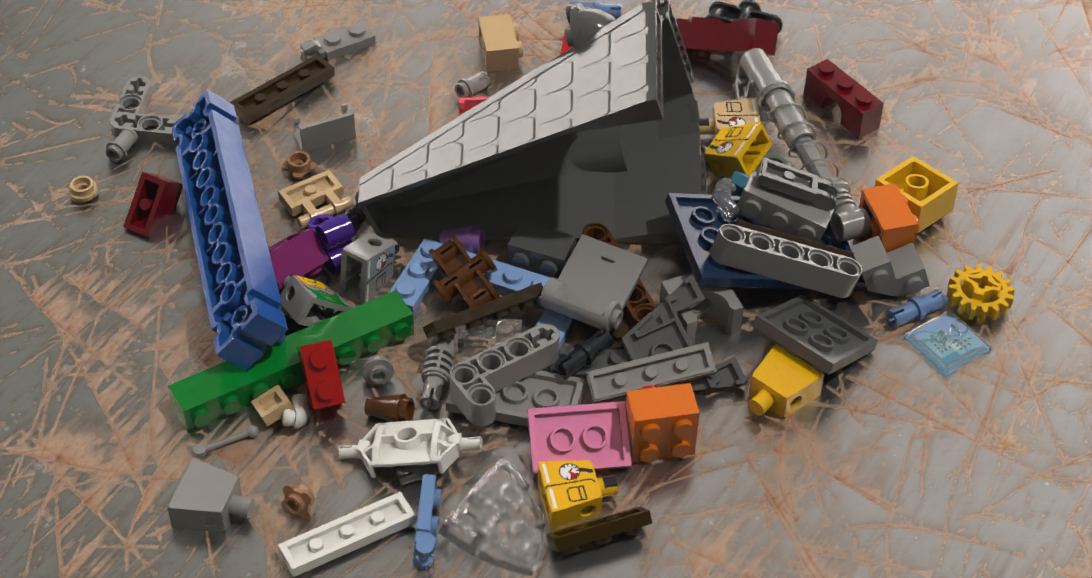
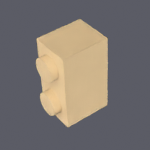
[478,14,523,72]

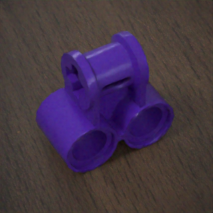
[308,213,355,275]

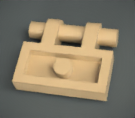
[278,170,354,229]

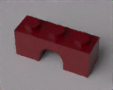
[803,59,884,139]

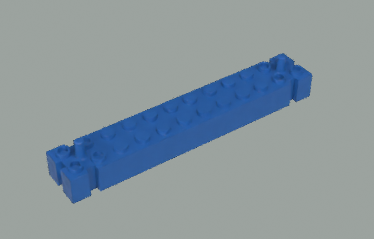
[172,89,288,370]

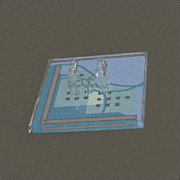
[904,309,992,376]

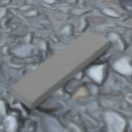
[585,342,717,404]

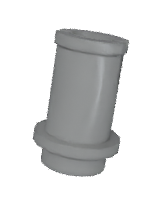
[455,71,491,98]
[105,128,139,162]

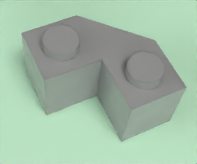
[850,236,930,297]

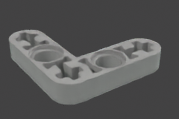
[110,75,181,145]

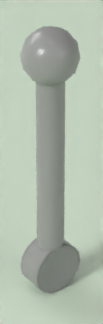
[193,425,259,458]

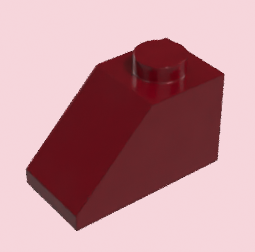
[123,172,183,237]

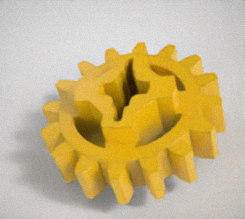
[946,264,1015,322]

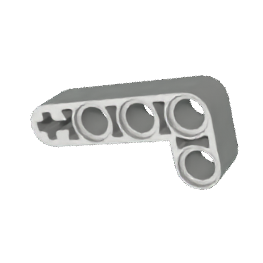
[450,324,560,426]

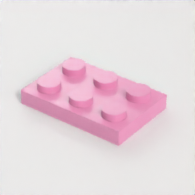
[527,401,631,475]

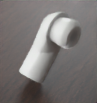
[282,394,309,429]

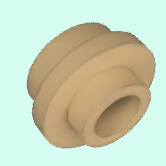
[68,176,98,202]

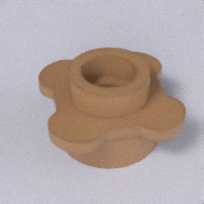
[282,151,317,179]
[281,484,315,519]

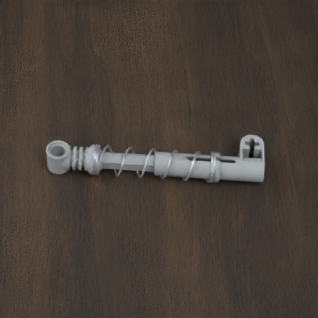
[735,48,871,242]

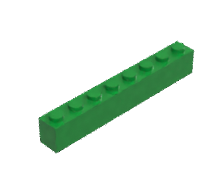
[168,290,414,432]

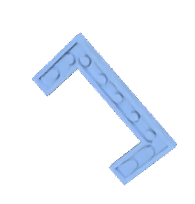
[389,238,577,349]

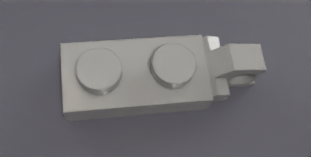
[300,21,376,61]

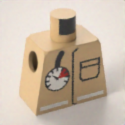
[699,97,761,140]

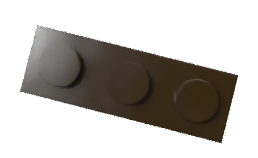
[546,506,653,555]

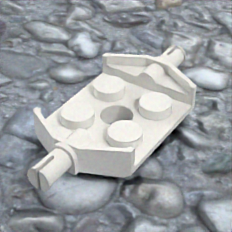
[339,418,483,478]

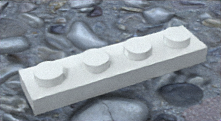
[278,491,416,577]

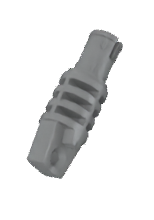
[419,335,454,410]

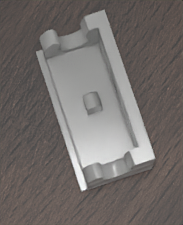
[293,103,356,152]

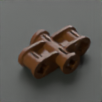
[428,234,500,308]

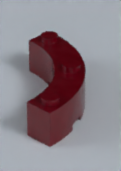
[676,17,779,59]

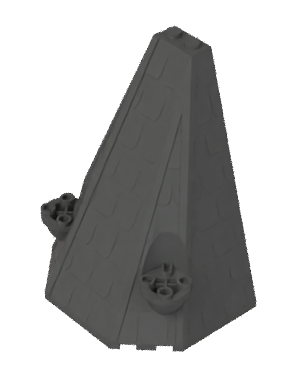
[355,0,706,245]

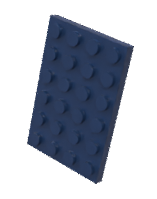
[665,193,865,291]

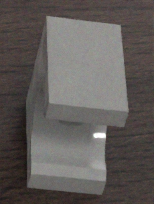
[659,272,744,346]

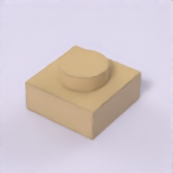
[251,385,294,427]

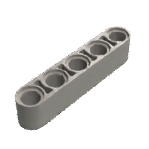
[709,224,863,298]

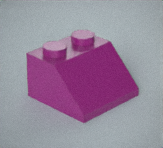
[268,228,330,291]

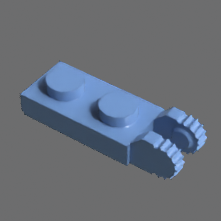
[413,474,441,570]

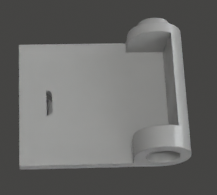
[540,234,648,332]

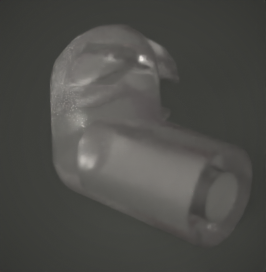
[712,178,739,218]

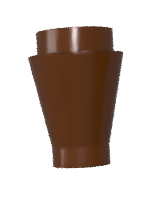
[364,394,415,422]

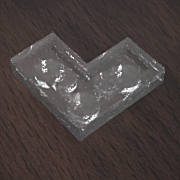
[458,317,522,349]

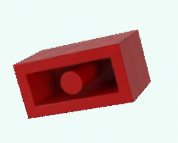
[297,339,346,410]

